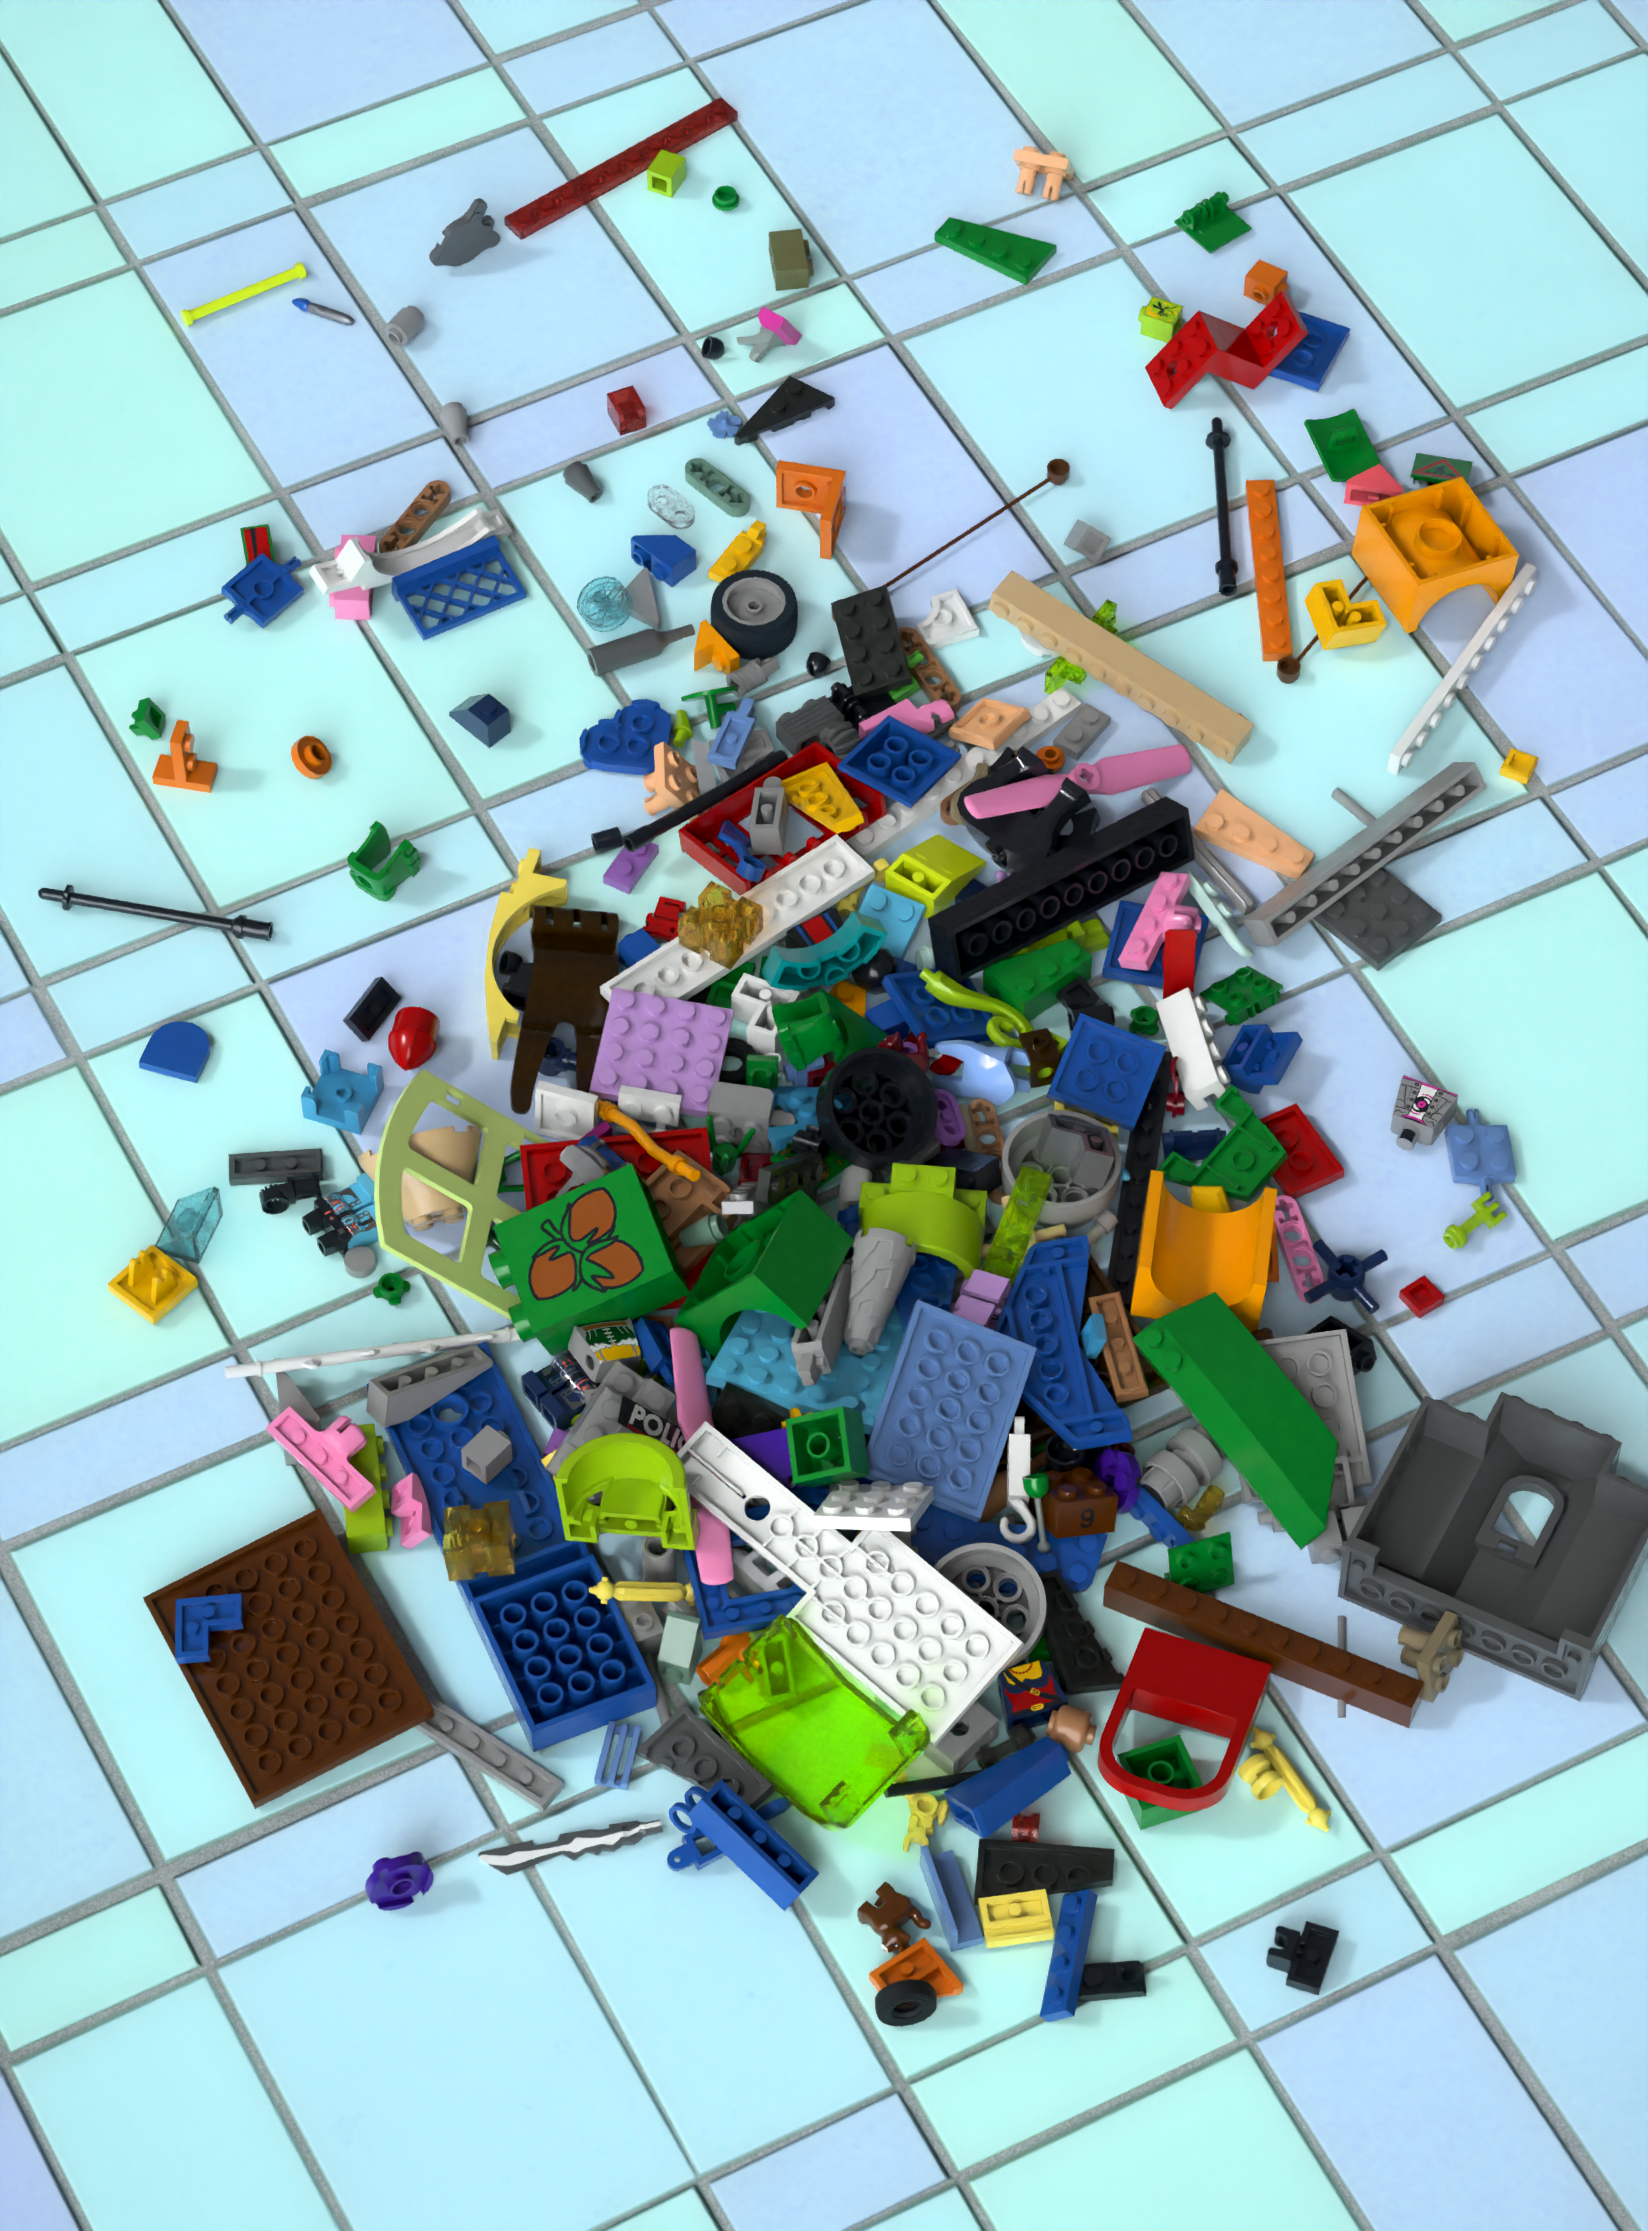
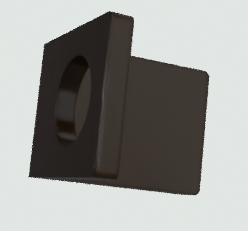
[1019,1028,1061,1088]

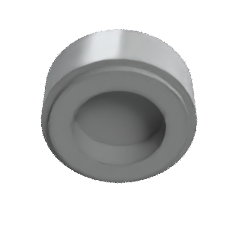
[344,1246,376,1278]

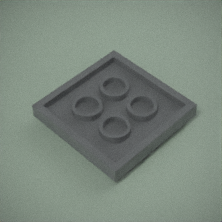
[1313,867,1442,971]

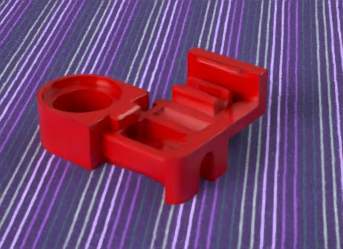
[643,896,696,942]

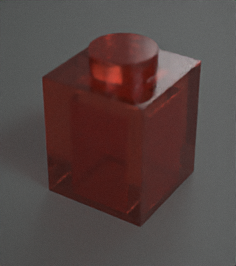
[607,385,646,436]

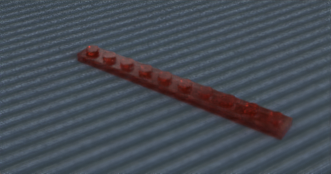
[504,97,738,240]

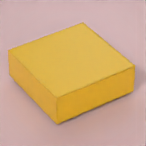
[1499,748,1539,785]

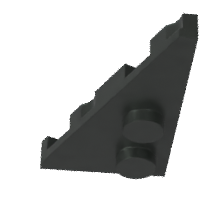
[734,376,835,446]

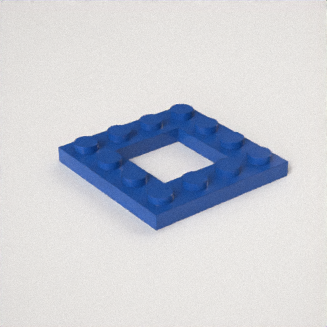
[682,1504,806,1640]

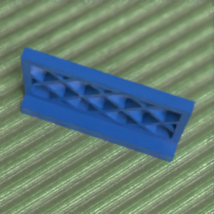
[391,535,526,641]

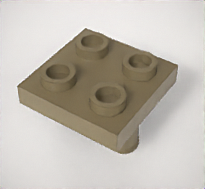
[1398,1611,1464,1703]

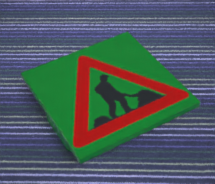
[1410,453,1473,484]

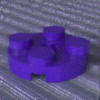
[1092,1449,1141,1515]
[365,1851,434,1911]

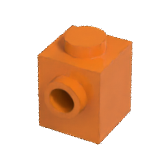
[1244,259,1289,306]

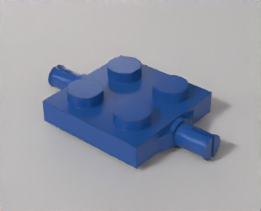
[221,553,304,629]

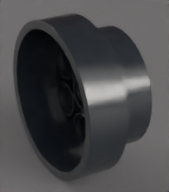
[816,1047,938,1170]

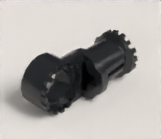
[259,1172,322,1215]

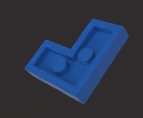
[175,1593,244,1664]

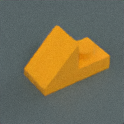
[694,620,740,676]

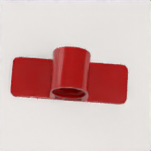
[1162,929,1196,999]

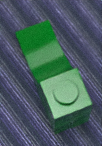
[819,989,887,1090]

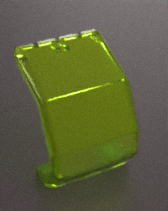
[698,1614,930,1832]

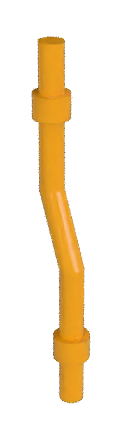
[598,1099,700,1182]

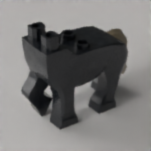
[949,746,1101,877]

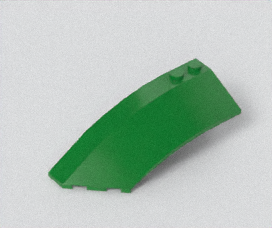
[1132,1292,1339,1550]

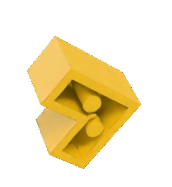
[1304,579,1387,651]

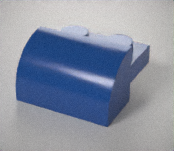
[1221,1024,1303,1094]

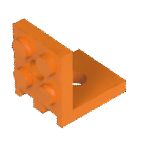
[776,460,846,560]

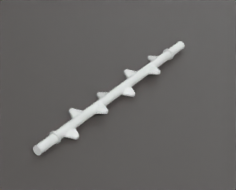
[224,1327,521,1379]

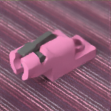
[859,698,955,741]

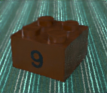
[1028,1467,1119,1539]

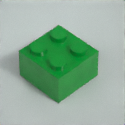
[785,1406,870,1488]
[1117,1734,1203,1830]

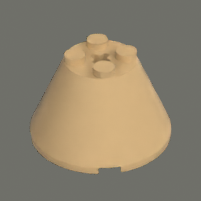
[358,1125,482,1232]

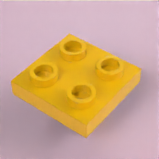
[107,1245,198,1325]

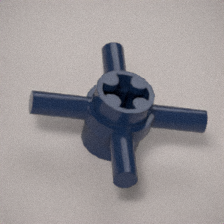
[1304,1239,1388,1314]

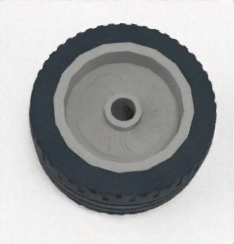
[710,569,798,660]

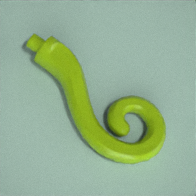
[919,967,1035,1049]

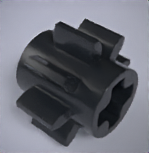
[792,1124,831,1160]

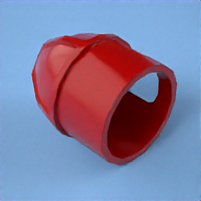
[388,1006,440,1071]

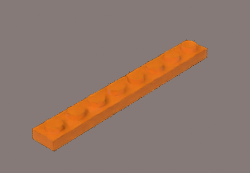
[1245,480,1293,661]

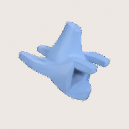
[932,1040,1030,1106]

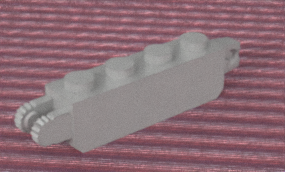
[791,1258,852,1386]

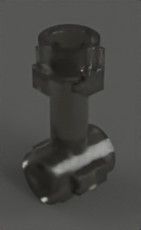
[975,1723,1037,1770]

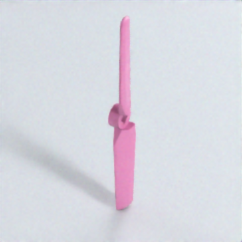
[964,744,1192,819]
[670,1327,734,1585]

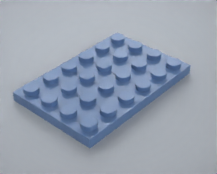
[864,1300,1037,1523]

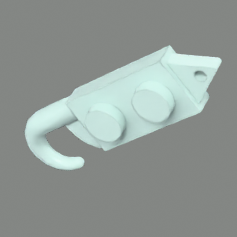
[1185,869,1254,959]

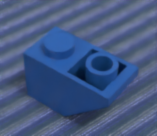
[631,535,696,587]

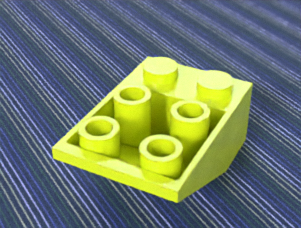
[885,834,986,919]

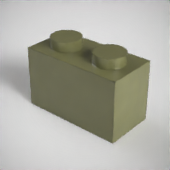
[768,229,813,291]

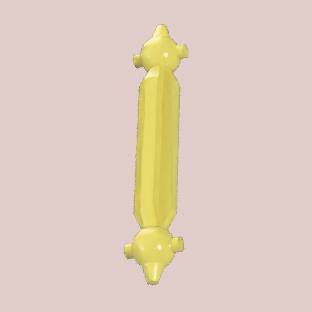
[589,1577,695,1606]
[1250,1727,1331,1832]

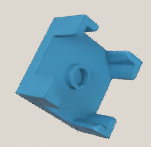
[301,1049,384,1135]

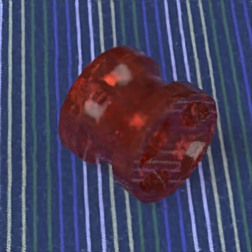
[1011,1812,1040,1843]

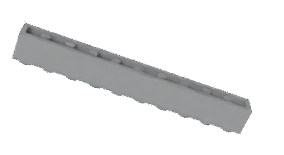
[1242,762,1487,946]

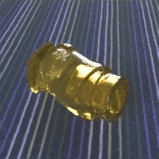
[1176,1485,1225,1532]

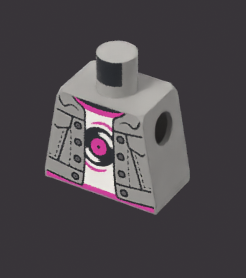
[1390,1075,1458,1150]

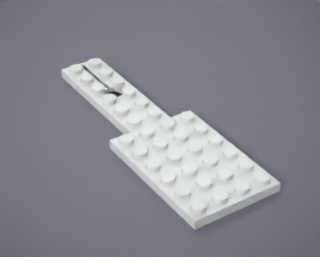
[676,1421,1024,1746]

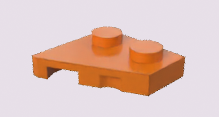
[869,1937,964,2003]

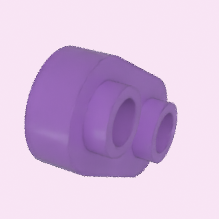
[933,1089,966,1147]

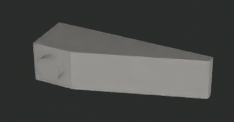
[366,1344,493,1428]

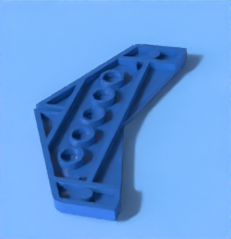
[993,1234,1133,1450]
[850,1477,1108,1609]

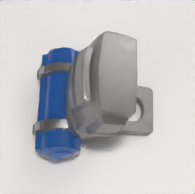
[556,1135,630,1197]

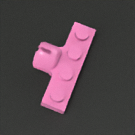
[1118,871,1202,971]
[266,1406,376,1514]

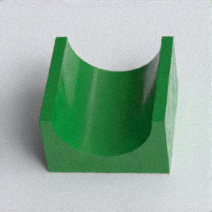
[675,1189,854,1358]

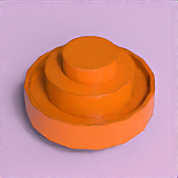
[291,735,332,779]

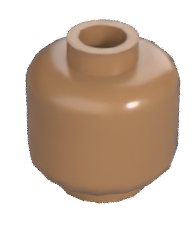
[1046,1705,1097,1753]

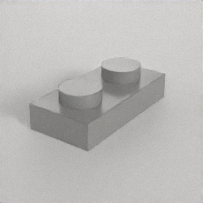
[1053,704,1111,761]

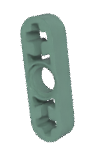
[685,458,750,517]

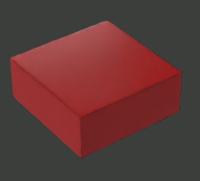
[1399,1275,1445,1319]

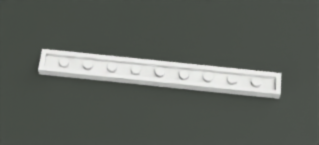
[1386,562,1537,776]
[845,687,1082,862]

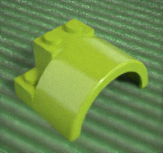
[858,1163,987,1280]
[555,1433,700,1550]

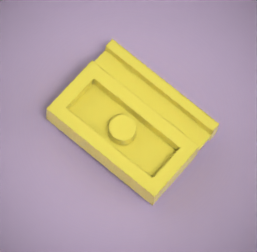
[978,1889,1054,1949]

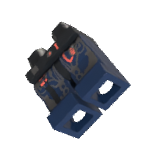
[521,1350,600,1431]

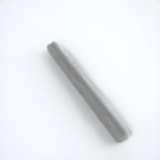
[1141,787,1255,915]

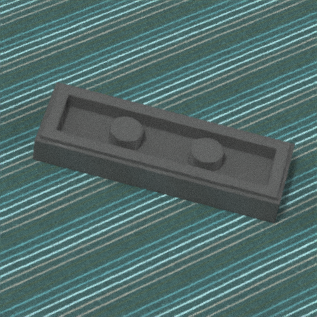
[229,1148,324,1186]

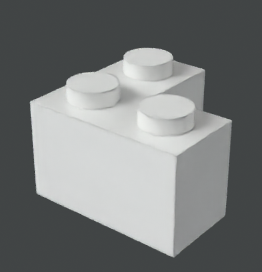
[731,973,800,1055]

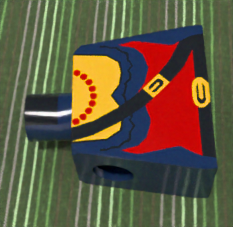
[998,1659,1068,1735]

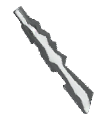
[478,1819,663,1876]

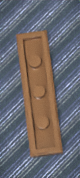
[1088,1291,1149,1403]

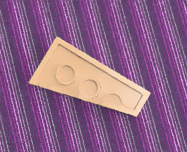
[1194,788,1315,880]

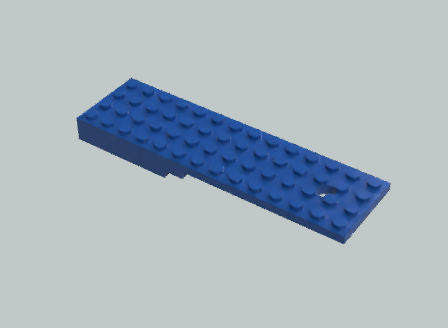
[367,1342,657,1752]

